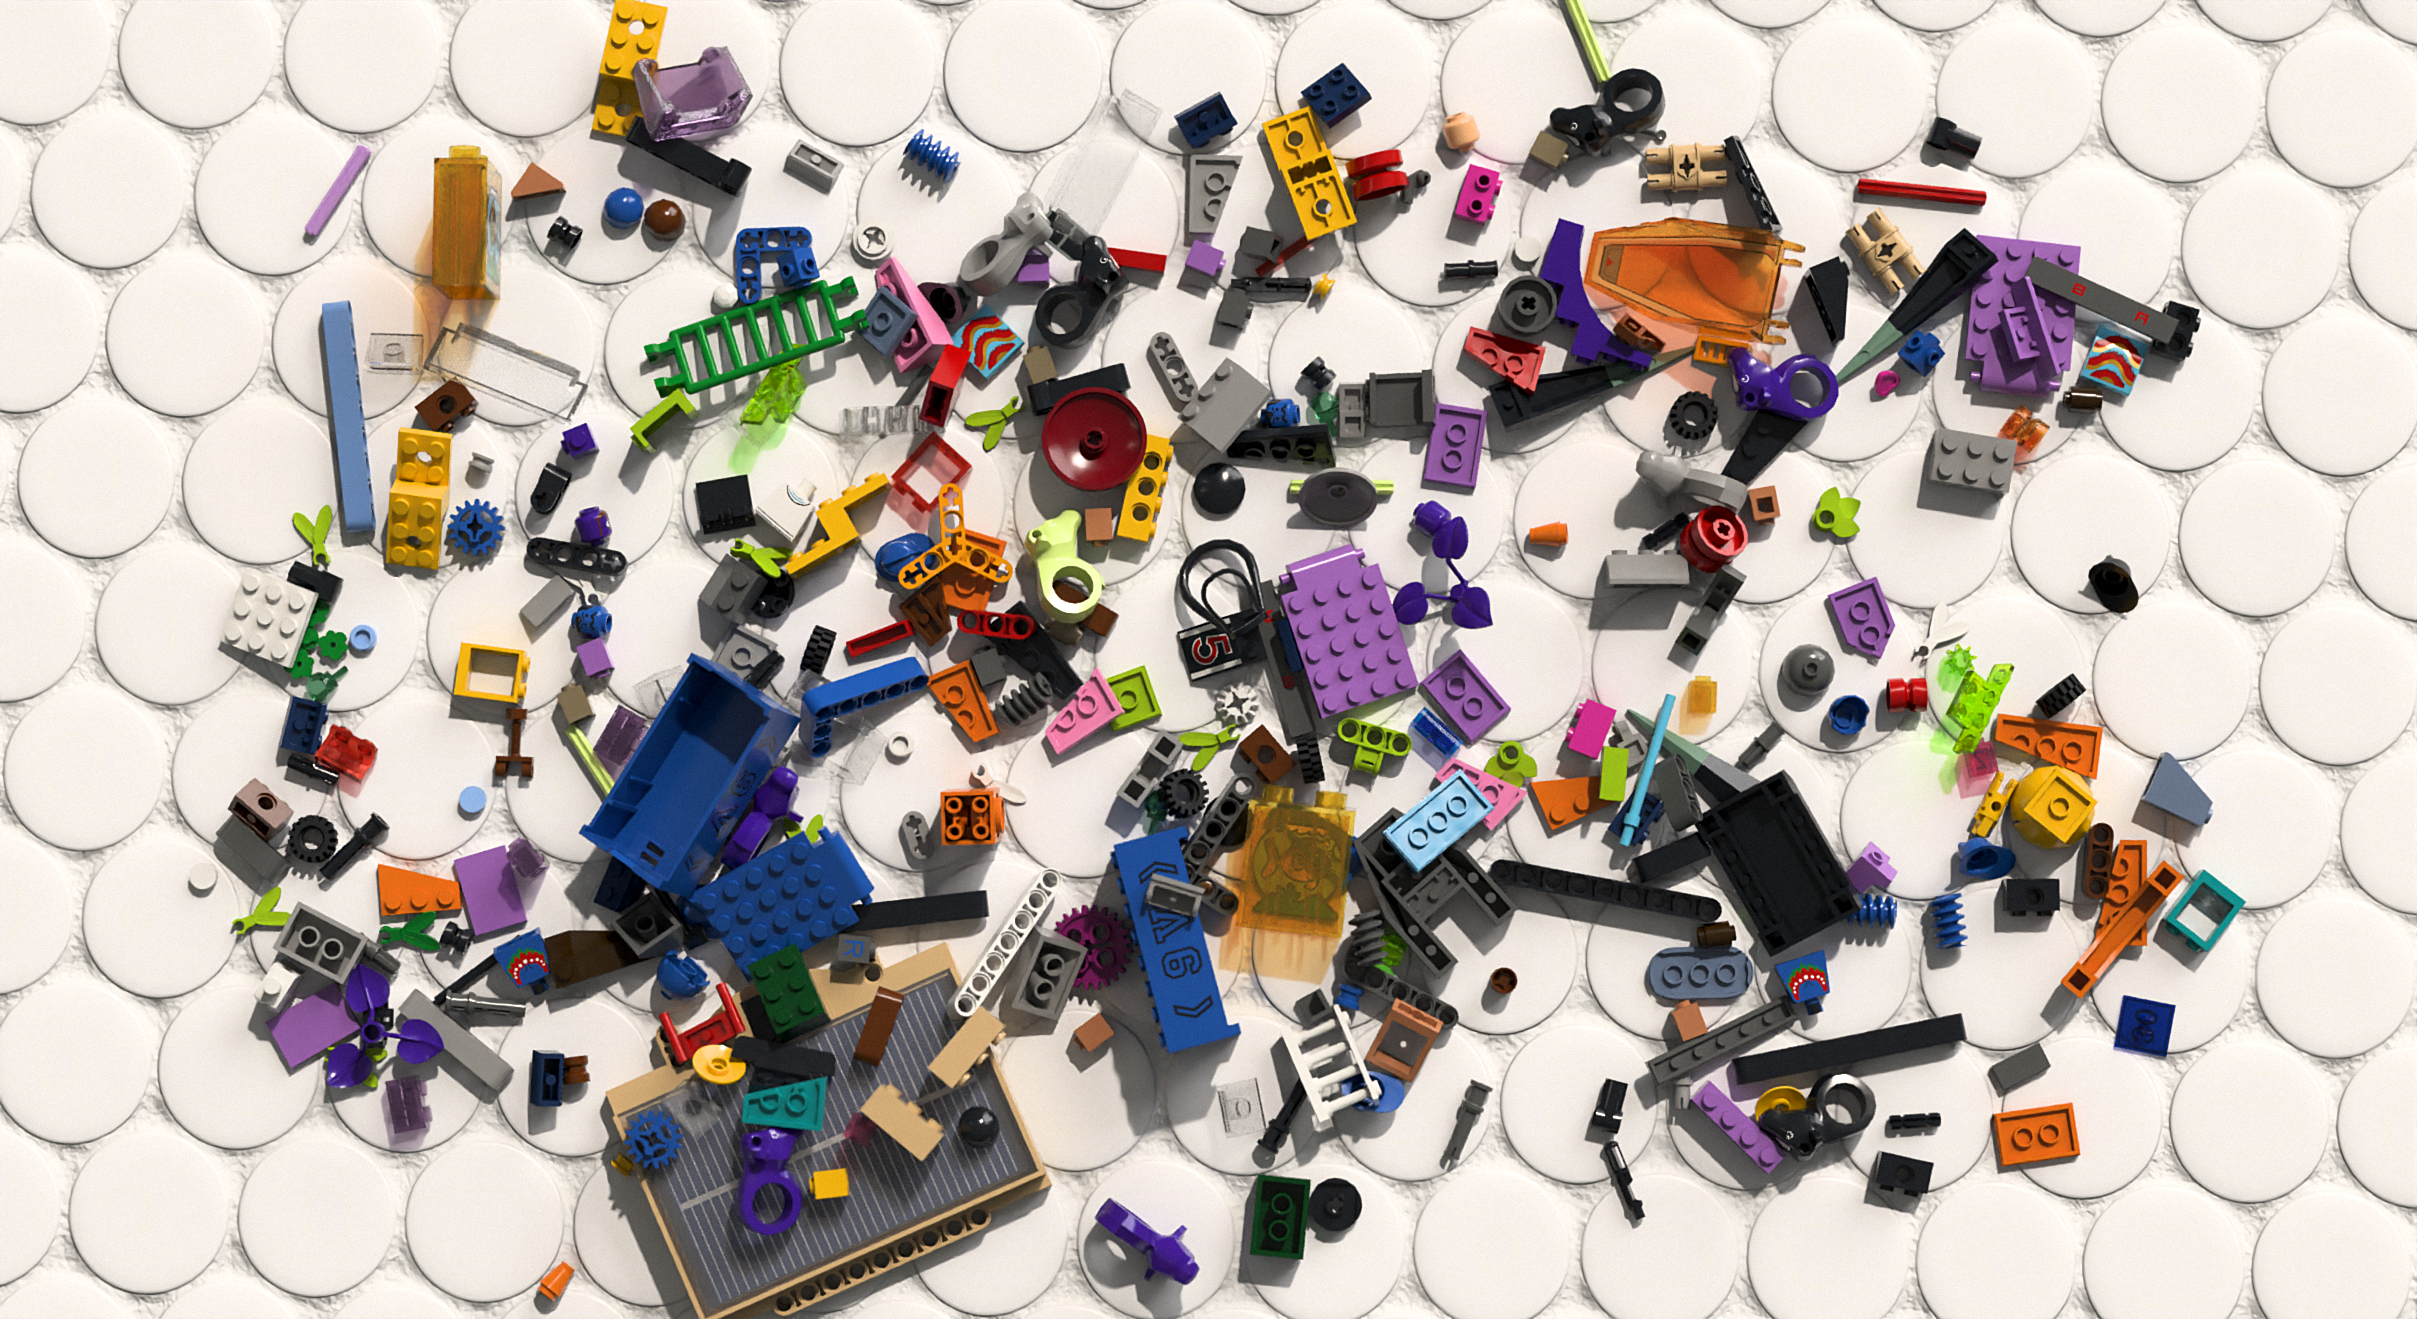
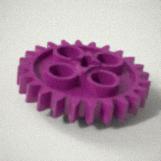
[1055,904,1134,990]

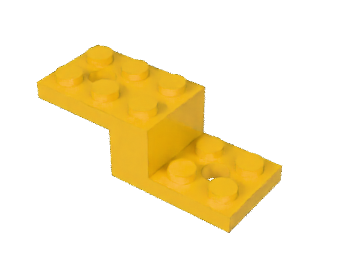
[592,0,668,137]
[1262,105,1357,241]
[386,427,453,570]
[784,472,892,579]

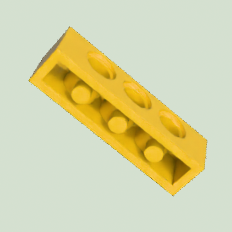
[1117,434,1174,544]

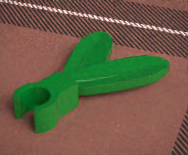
[379,911,440,951]

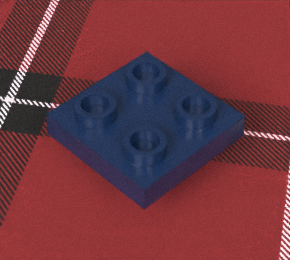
[1300,62,1372,129]

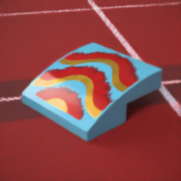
[951,304,1025,380]
[2079,326,2148,397]

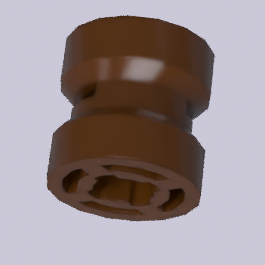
[1490,967,1517,994]
[563,1055,590,1085]

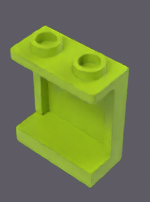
[629,388,700,454]

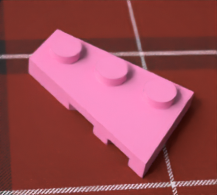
[1045,668,1125,755]
[1435,757,1528,831]

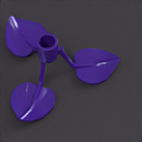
[1392,516,1493,629]
[327,964,444,1088]

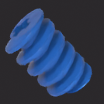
[903,129,961,183]
[1841,893,1897,930]
[1929,893,1968,949]

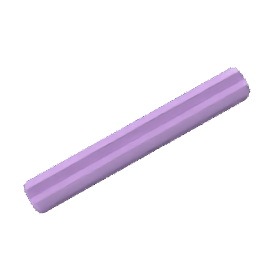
[304,145,371,237]

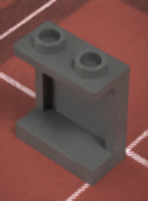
[1365,369,1436,428]

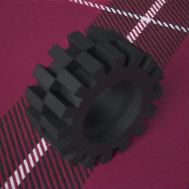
[1669,391,1719,440]
[800,625,837,676]
[2035,673,2086,719]
[1295,734,1325,784]
[1157,768,1209,819]
[287,815,339,863]

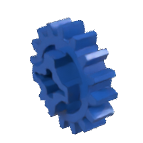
[447,499,506,556]
[624,1110,684,1168]

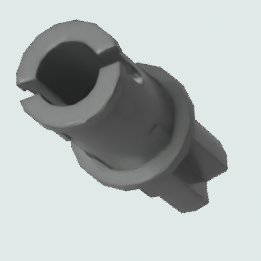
[1738,722,1785,768]
[361,932,401,975]

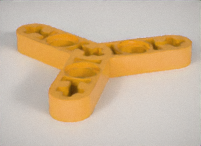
[898,483,1013,589]

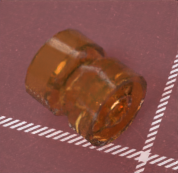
[2000,404,2050,453]

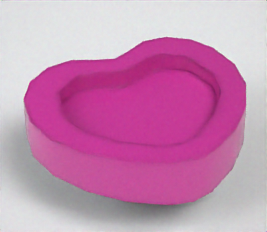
[1874,370,1900,397]

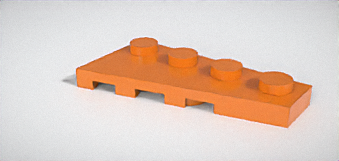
[1994,713,2103,780]
[2094,840,2147,946]

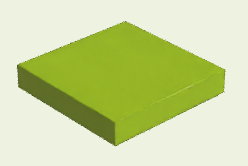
[1106,665,1162,732]

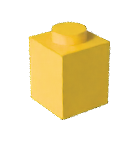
[809,1168,850,1199]

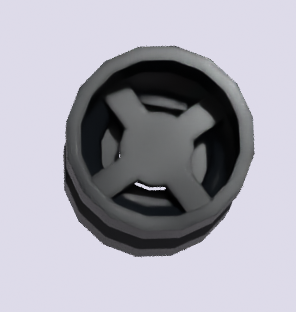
[547,216,583,252]
[1300,356,1337,393]
[439,921,474,955]

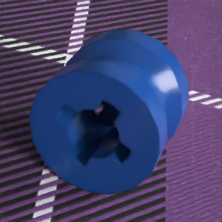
[1333,983,1364,1011]

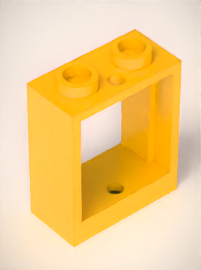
[454,642,531,704]

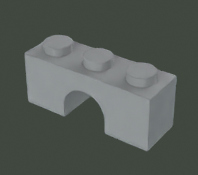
[1116,729,1184,810]

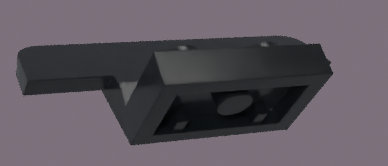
[731,1036,836,1093]

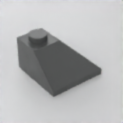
[608,891,686,958]

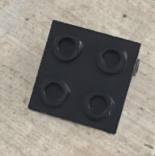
[695,474,756,535]

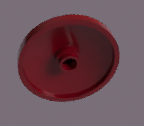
[1042,387,1147,492]

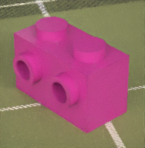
[1454,164,1503,226]
[1564,698,1617,760]

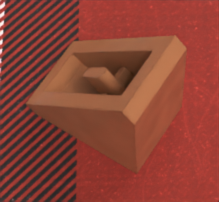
[511,162,566,201]

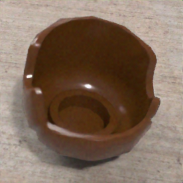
[644,199,686,242]

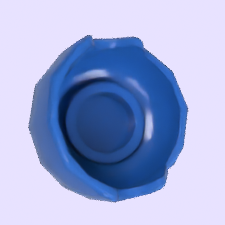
[603,187,644,230]
[1828,695,1870,735]

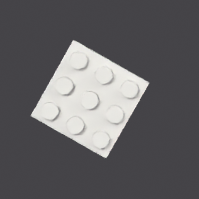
[219,567,319,668]

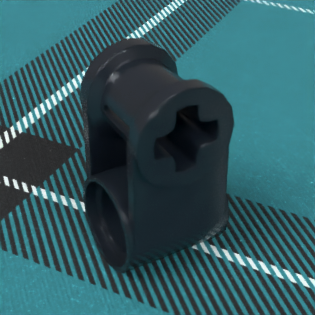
[530,462,572,515]

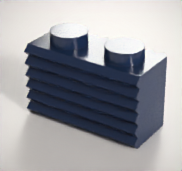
[530,1050,565,1107]

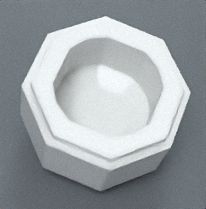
[713,283,739,309]

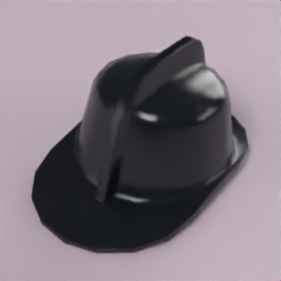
[917,282,972,324]
[2088,555,2139,613]

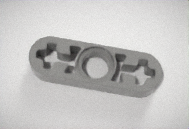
[1150,332,1198,403]

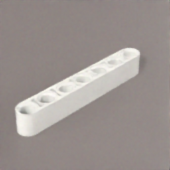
[946,868,1062,1021]

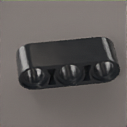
[1631,832,1712,884]

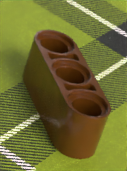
[1052,580,1120,638]
[2081,823,2114,899]
[853,986,905,1068]

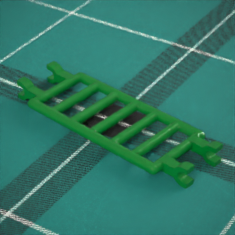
[644,276,870,399]

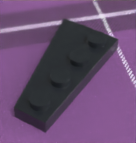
[1724,135,1783,234]
[1226,424,1336,467]

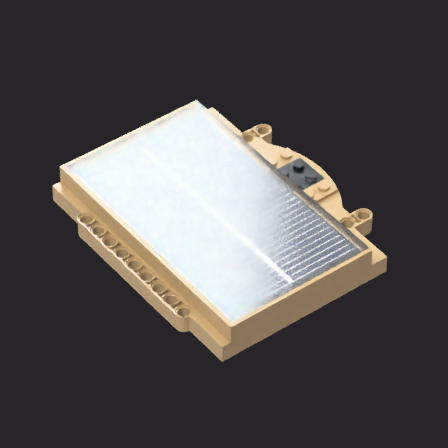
[605,942,1052,1319]

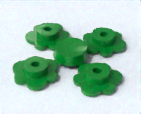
[284,597,348,679]

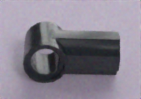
[1926,117,1982,160]
[287,561,344,603]
[1591,1078,1628,1134]

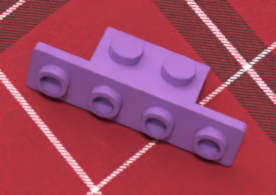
[1998,276,2061,383]

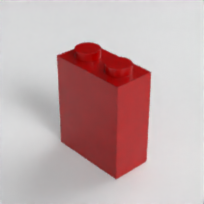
[919,344,972,428]

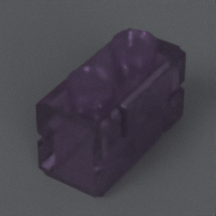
[593,704,649,766]
[506,837,550,879]
[385,1075,433,1134]

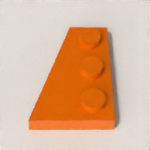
[927,659,1001,742]
[1530,776,1617,831]
[378,863,462,916]

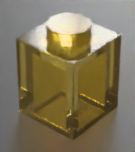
[1687,676,1717,714]

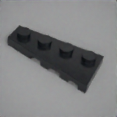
[1720,400,1809,485]
[982,600,1085,700]

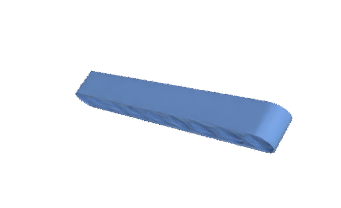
[322,300,376,534]

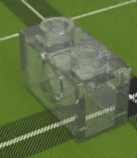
[661,1079,723,1141]

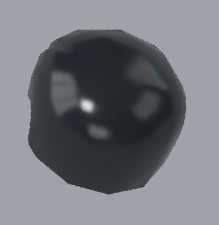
[958,1106,1000,1149]

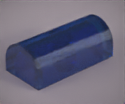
[1411,707,1464,758]

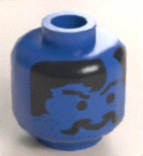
[1261,398,1300,429]
[571,604,612,639]

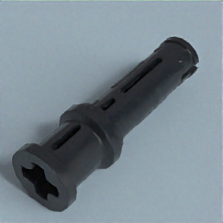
[319,812,390,881]
[1257,1078,1307,1155]

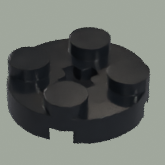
[1309,1178,1362,1231]

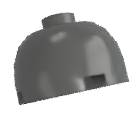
[1781,644,1835,697]

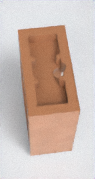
[1365,998,1443,1083]

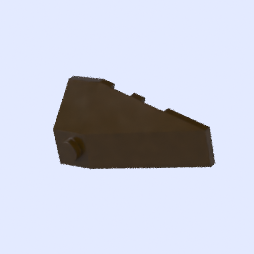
[544,930,656,989]

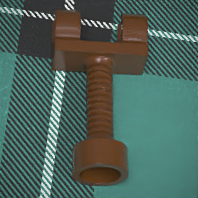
[495,708,534,778]

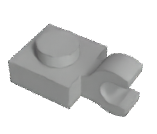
[1613,720,1649,768]

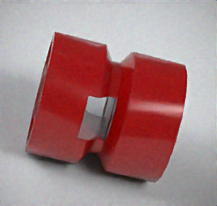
[1886,678,1928,713]

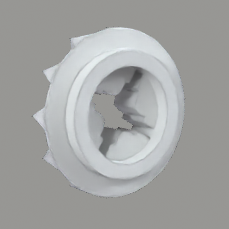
[853,218,895,261]
[1217,682,1259,725]

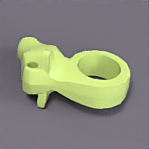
[1024,508,1106,623]

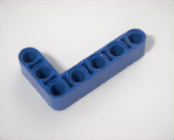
[798,657,929,758]

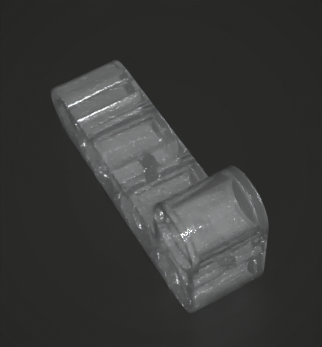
[838,405,946,439]

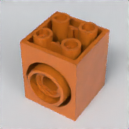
[940,788,1005,845]

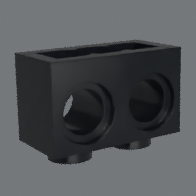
[2150,300,2201,363]

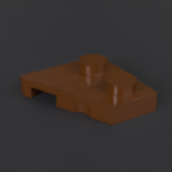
[1612,313,1666,352]
[898,574,953,647]

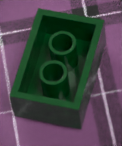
[747,943,831,1043]
[1250,1174,1311,1260]

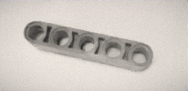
[398,988,514,1091]

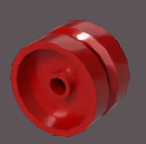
[1345,149,1409,201]
[1680,505,1748,573]

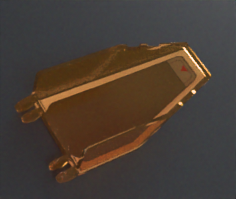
[1584,217,1806,345]

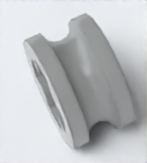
[468,452,495,473]

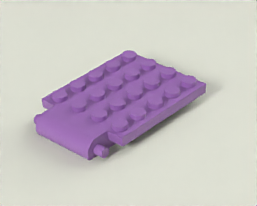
[1964,235,2081,398]
[1279,544,1419,719]

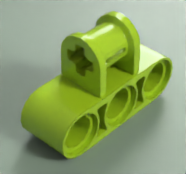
[1337,718,1412,778]

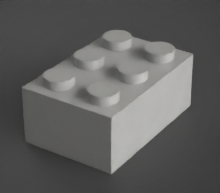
[1926,428,2017,496]

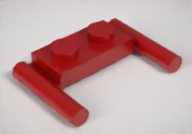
[658,982,746,1064]

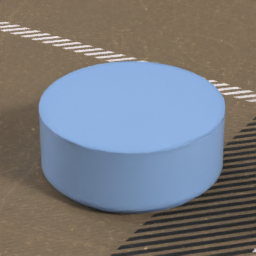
[350,625,377,652]
[459,786,487,813]

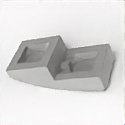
[1339,382,1366,438]

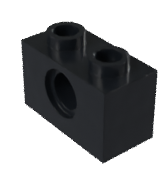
[2002,879,2060,916]
[1872,1151,1934,1198]

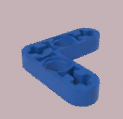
[736,226,813,305]

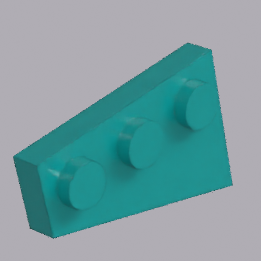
[742,1077,827,1131]

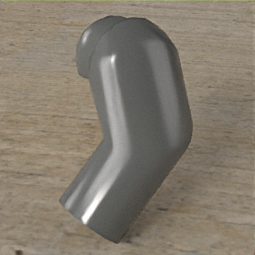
[1400,170,1431,204]

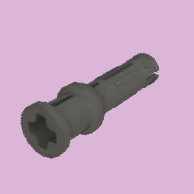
[445,990,526,1018]
[1443,1079,1493,1160]

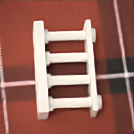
[1279,1004,1382,1129]

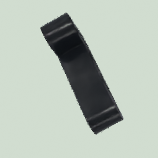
[1025,363,1131,417]

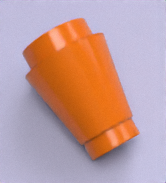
[1530,521,1568,547]
[537,1261,575,1302]

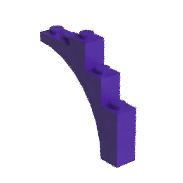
[1540,218,1653,372]

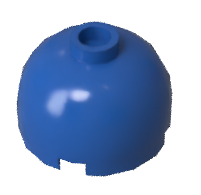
[656,950,710,1002]

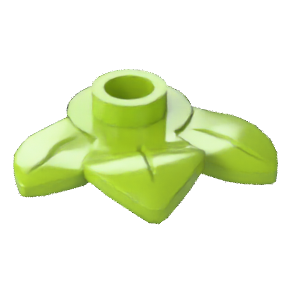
[1812,487,1861,538]
[1485,741,1537,788]

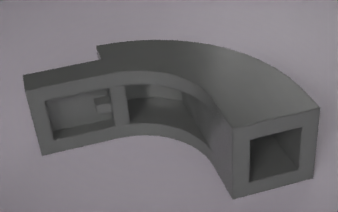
[1675,563,1747,656]

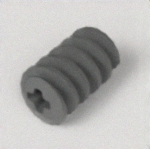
[995,672,1054,727]
[1348,910,1389,968]

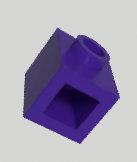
[560,423,600,460]

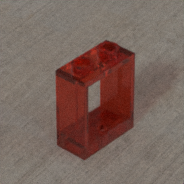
[891,431,973,514]

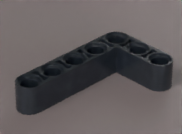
[624,115,752,198]

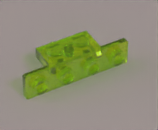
[739,343,808,425]
[1946,663,2015,754]

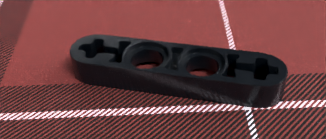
[526,537,628,577]

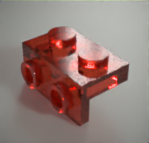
[315,724,378,784]

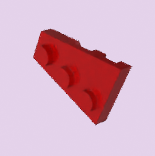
[1463,326,1546,396]

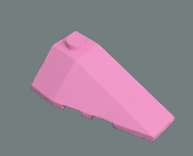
[875,257,954,373]

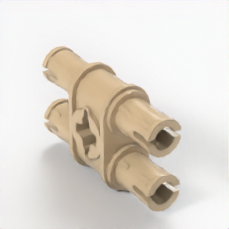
[1645,142,1727,193]
[1845,207,1926,296]

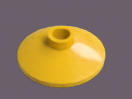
[692,1045,746,1085]
[1755,1086,1807,1122]

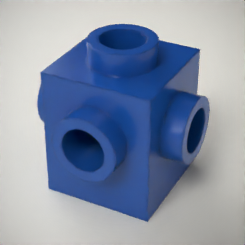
[776,247,820,290]
[1897,330,1945,377]

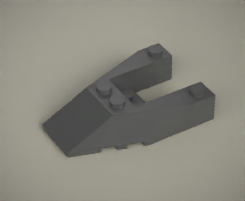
[1353,807,1518,979]

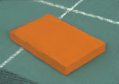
[940,529,1007,611]
[1993,1102,2081,1167]

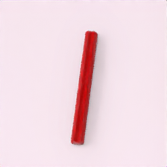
[1857,178,1987,206]

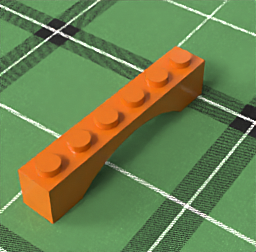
[2060,860,2184,999]

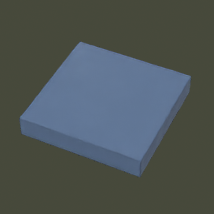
[855,286,919,358]

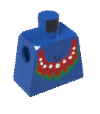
[493,927,551,995]
[1773,950,1830,1016]

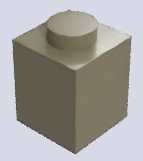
[1527,130,1570,172]
[1023,345,1059,384]
[556,683,596,725]

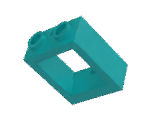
[2161,869,2246,953]

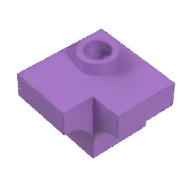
[1846,841,1898,894]

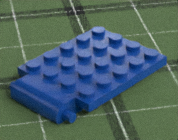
[693,826,874,982]

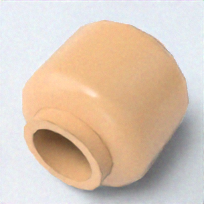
[1442,112,1480,153]

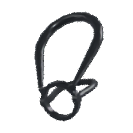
[1178,539,1269,641]

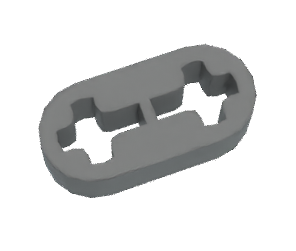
[902,811,935,860]

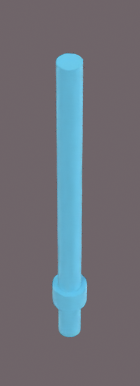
[1619,694,1676,847]

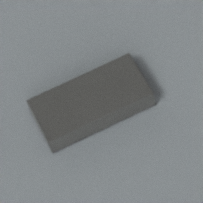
[1991,1043,2051,1090]

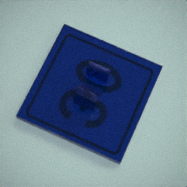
[2114,995,2176,1057]

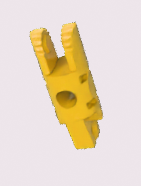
[1971,770,2018,838]

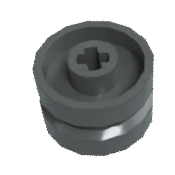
[1497,275,1557,337]

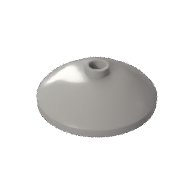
[1298,467,1378,528]

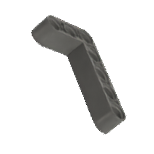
[1182,773,1255,916]
[1340,909,1459,1029]

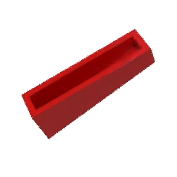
[1107,247,1167,274]
[846,619,916,658]

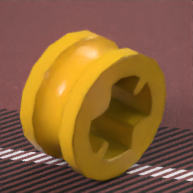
[1312,274,1336,300]
[610,1152,635,1178]

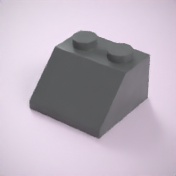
[699,553,769,625]

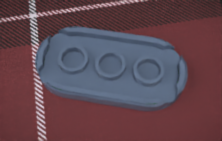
[1647,947,1753,1000]

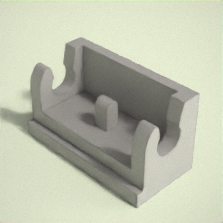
[1145,873,1205,918]

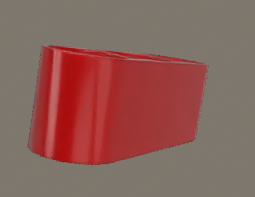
[957,609,1036,639]

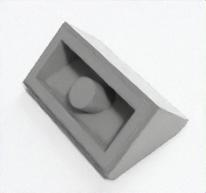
[784,139,844,191]
[520,574,576,629]

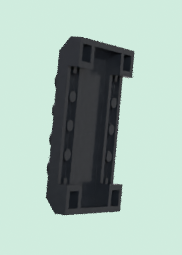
[1694,769,1863,957]

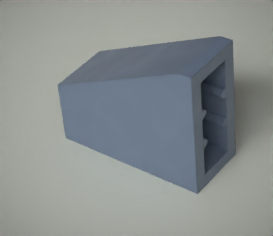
[2140,752,2213,827]

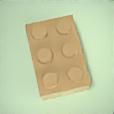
[928,1006,1006,1088]
[860,1083,945,1161]

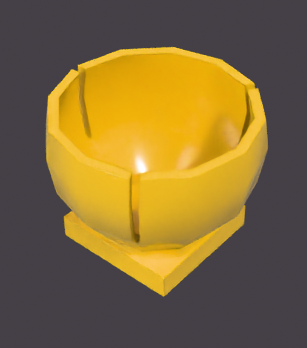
[2010,765,2098,850]

